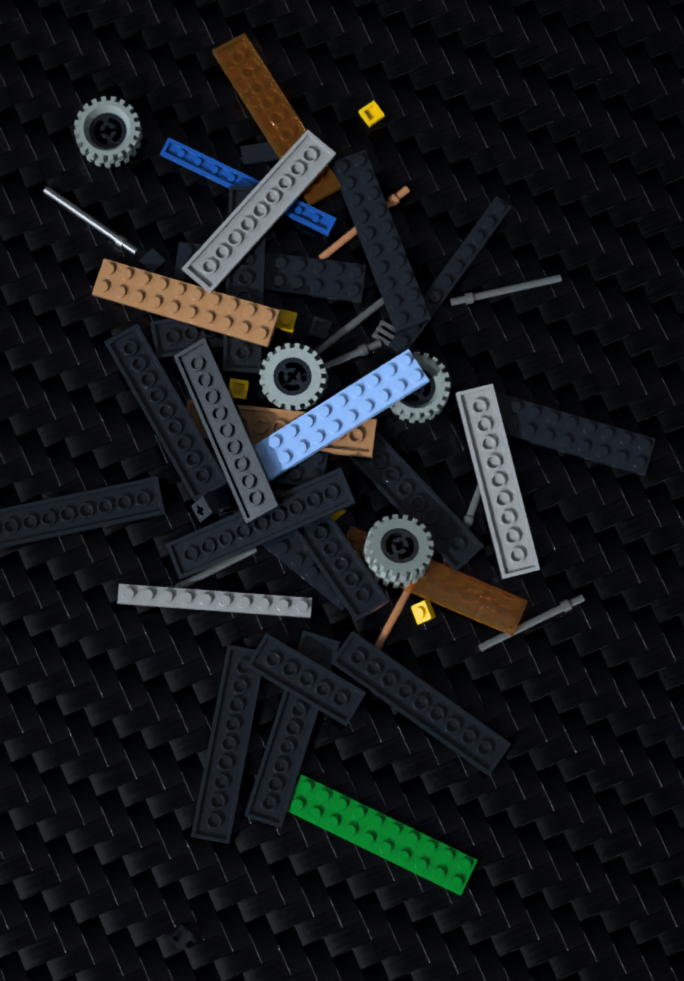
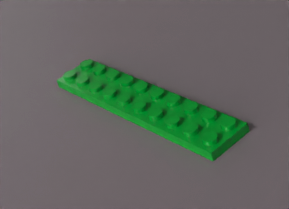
[287,774,477,896]

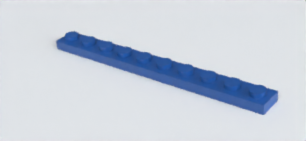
[160,137,337,236]

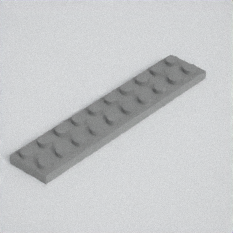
[182,130,336,294]
[455,384,540,579]

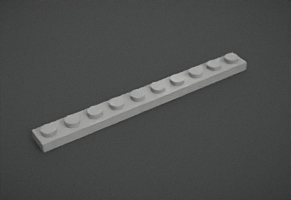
[117,584,312,618]

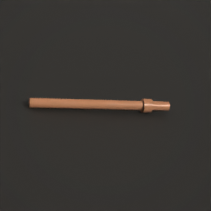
[318,186,410,260]
[374,581,416,650]

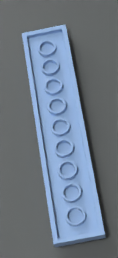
[255,349,429,481]

